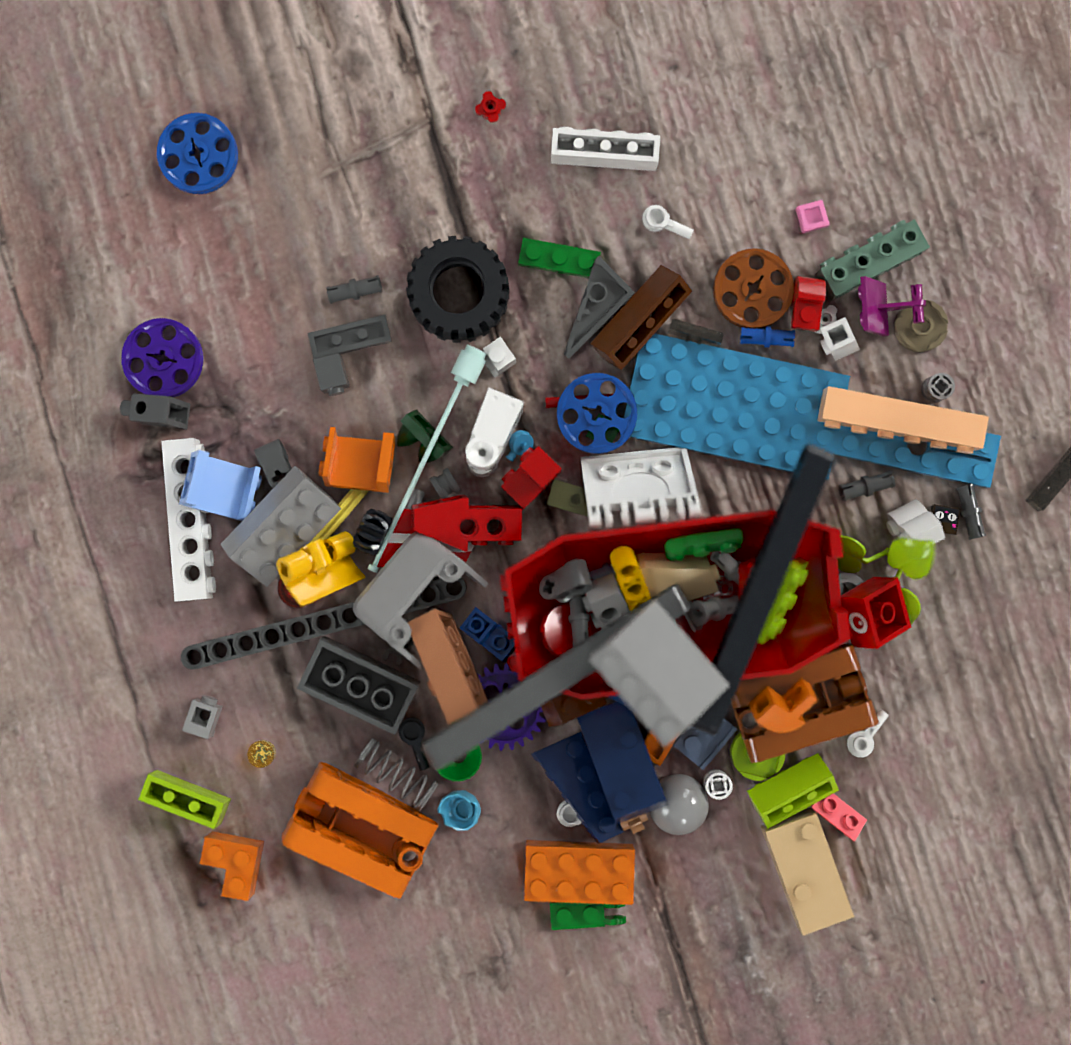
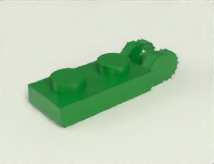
[664,529,743,562]
[550,902,626,930]

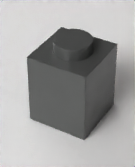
[313,353,350,396]

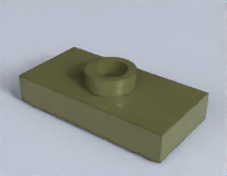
[547,479,588,517]

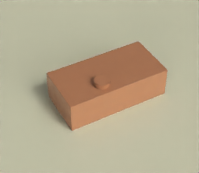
[407,609,488,724]

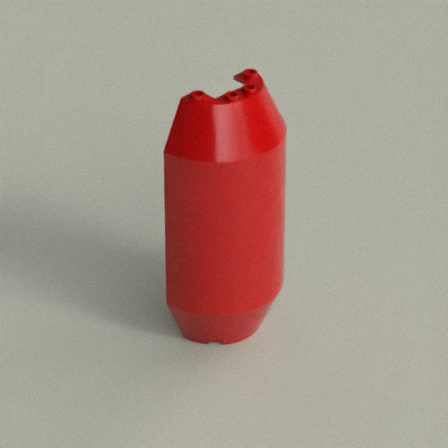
[500,509,851,700]

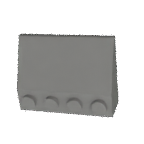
[589,599,729,746]

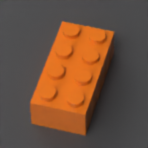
[524,840,635,905]

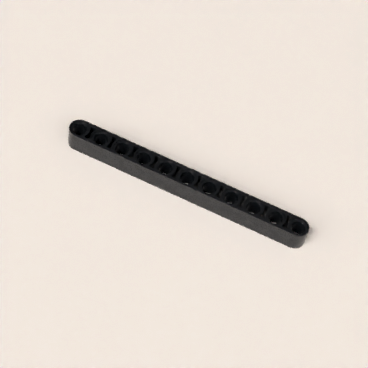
[689,443,835,736]

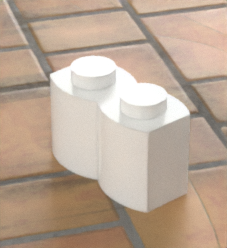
[886,499,945,544]

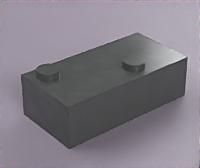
[297,636,420,735]

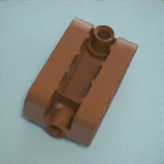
[731,643,879,763]

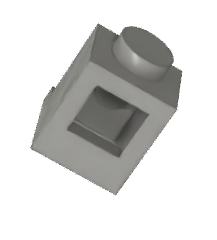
[182,695,223,739]

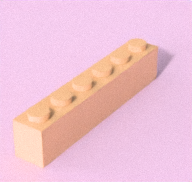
[817,386,989,454]

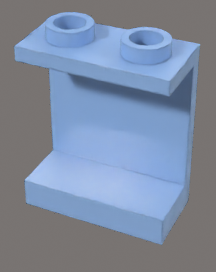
[179,450,262,521]

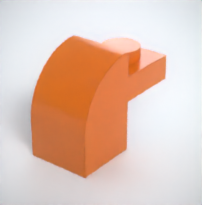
[749,678,818,733]

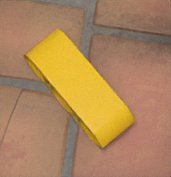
[610,546,651,611]

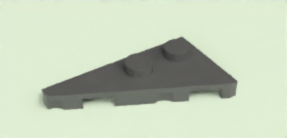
[564,256,635,359]

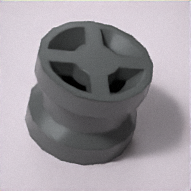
[429,468,461,499]

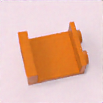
[319,427,396,493]

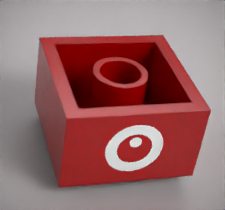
[841,577,911,649]

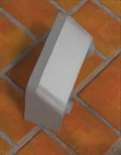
[353,532,488,668]

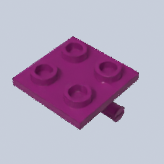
[858,276,926,336]

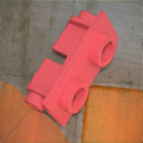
[811,793,867,842]

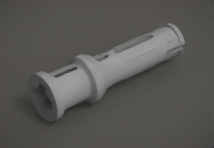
[689,595,738,626]

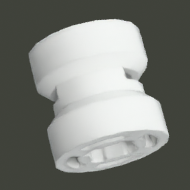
[703,769,732,800]

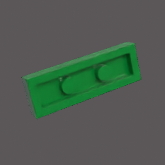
[518,238,601,278]

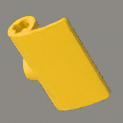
[276,531,366,606]

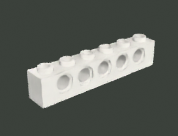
[161,438,216,602]

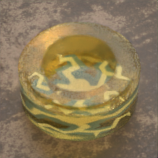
[247,740,276,768]

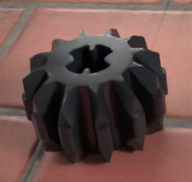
[353,509,392,555]

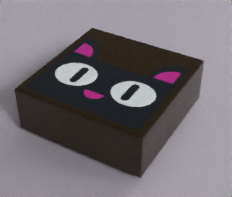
[931,504,961,535]

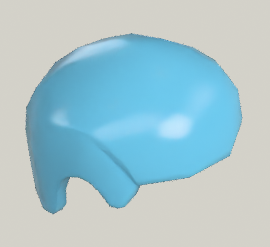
[437,790,481,831]

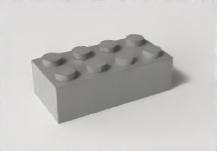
[221,466,341,587]

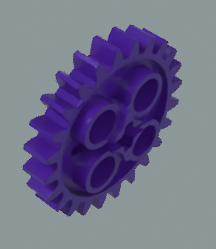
[477,663,546,751]

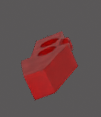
[411,495,522,552]

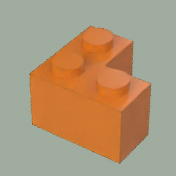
[200,831,264,901]

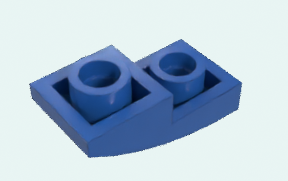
[460,607,515,662]

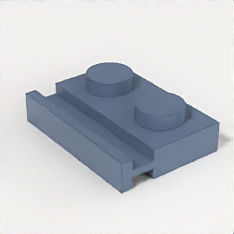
[673,719,737,770]

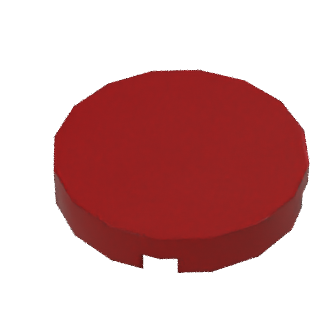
[540,605,592,657]

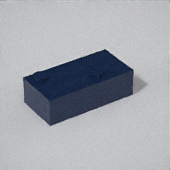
[577,702,667,824]

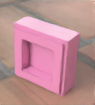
[796,200,830,234]

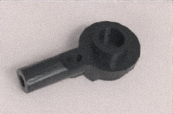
[398,717,430,771]

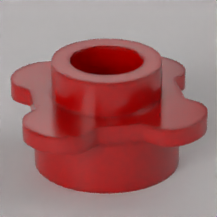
[475,91,506,123]

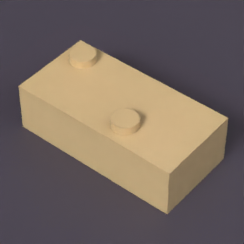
[760,808,854,936]

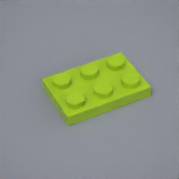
[758,557,809,644]

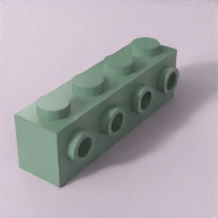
[816,219,930,302]

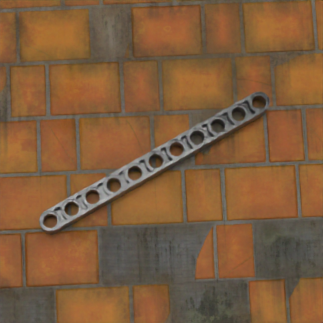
[181,577,467,669]
[421,584,692,770]

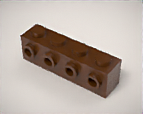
[590,265,692,370]

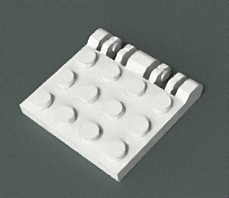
[580,447,701,529]

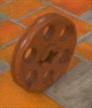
[713,248,794,329]

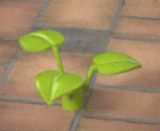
[837,535,934,625]

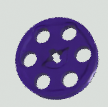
[121,318,204,398]

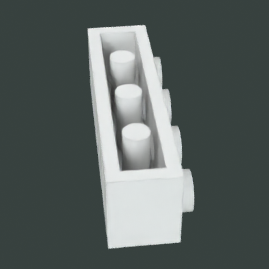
[551,127,660,171]

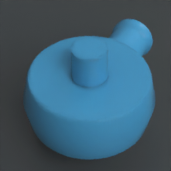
[506,430,534,462]

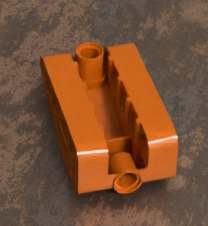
[282,762,439,898]

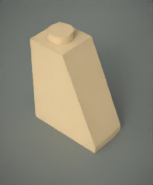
[637,553,720,601]

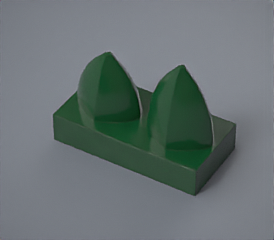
[397,409,453,463]

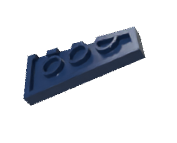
[531,732,624,844]

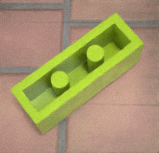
[747,753,839,829]
[138,770,231,829]

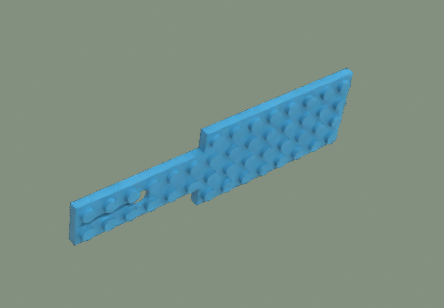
[620,334,1001,488]

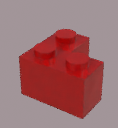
[501,446,562,510]

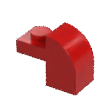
[790,276,826,332]

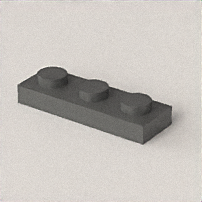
[308,315,392,359]

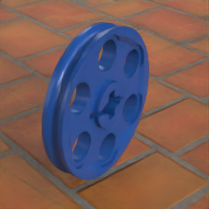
[157,113,238,194]
[557,373,637,454]

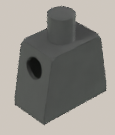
[120,394,191,430]

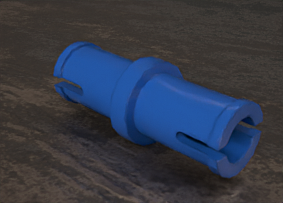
[740,327,795,348]

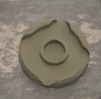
[894,300,948,353]

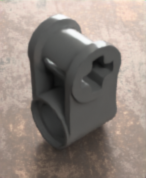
[254,439,292,488]
[539,559,593,603]

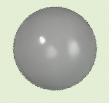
[650,774,709,835]

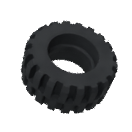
[406,235,509,343]

